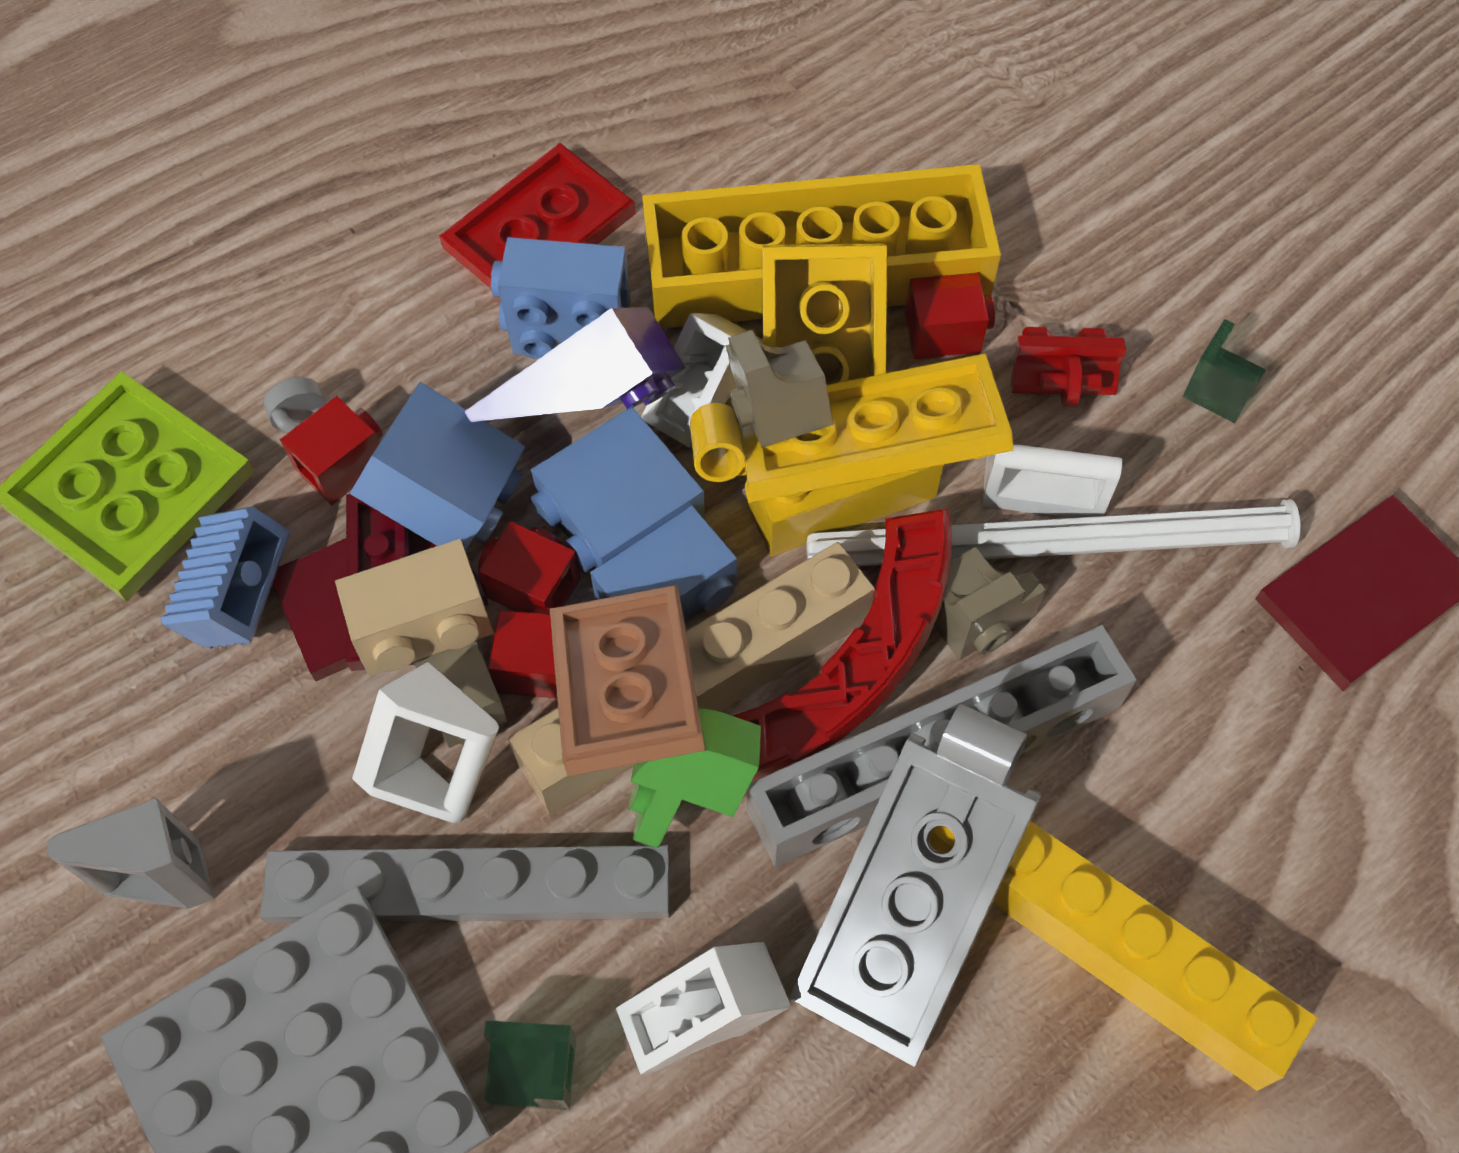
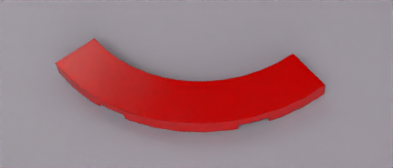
[731,508,952,781]

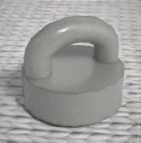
[263,377,326,433]

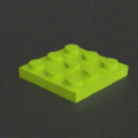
[0,371,255,602]

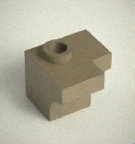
[725,330,833,448]
[934,547,1046,661]

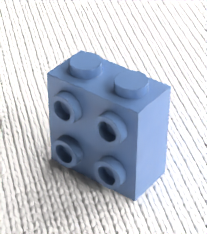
[491,237,631,359]
[350,382,525,550]
[531,408,705,572]

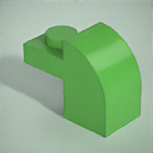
[628,708,761,848]

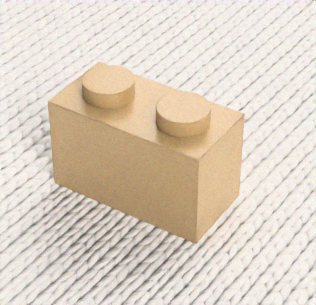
[335,538,494,677]

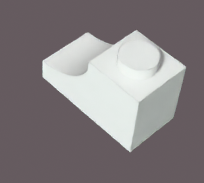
[642,313,763,447]
[616,942,791,1075]

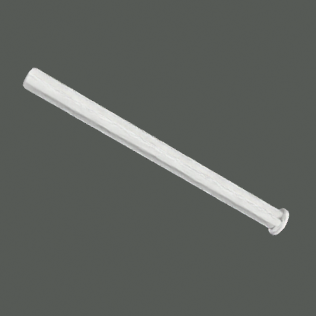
[806,499,1300,567]

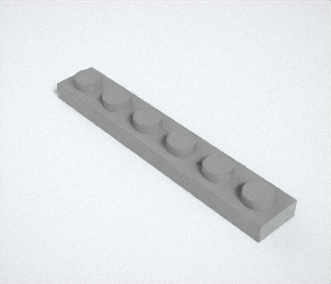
[260,845,669,924]

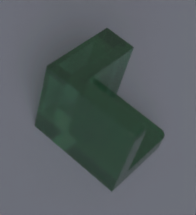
[1182,319,1266,423]
[484,1021,577,1110]

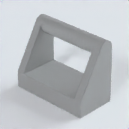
[47,798,214,909]

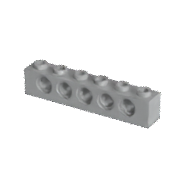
[746,625,1137,868]

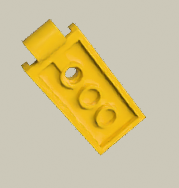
[690,353,1013,503]

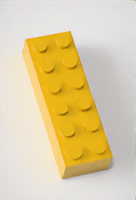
[642,164,1001,329]

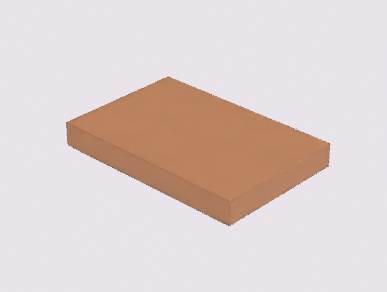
[550,585,706,777]

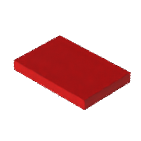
[439,143,636,289]

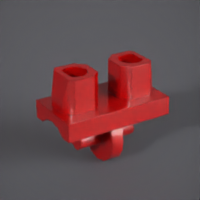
[1010,327,1126,407]

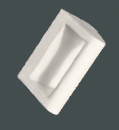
[982,444,1122,518]
[352,662,499,823]

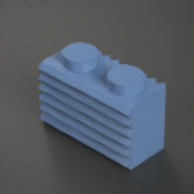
[160,506,290,649]

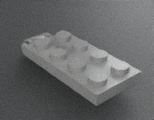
[789,704,1042,1067]

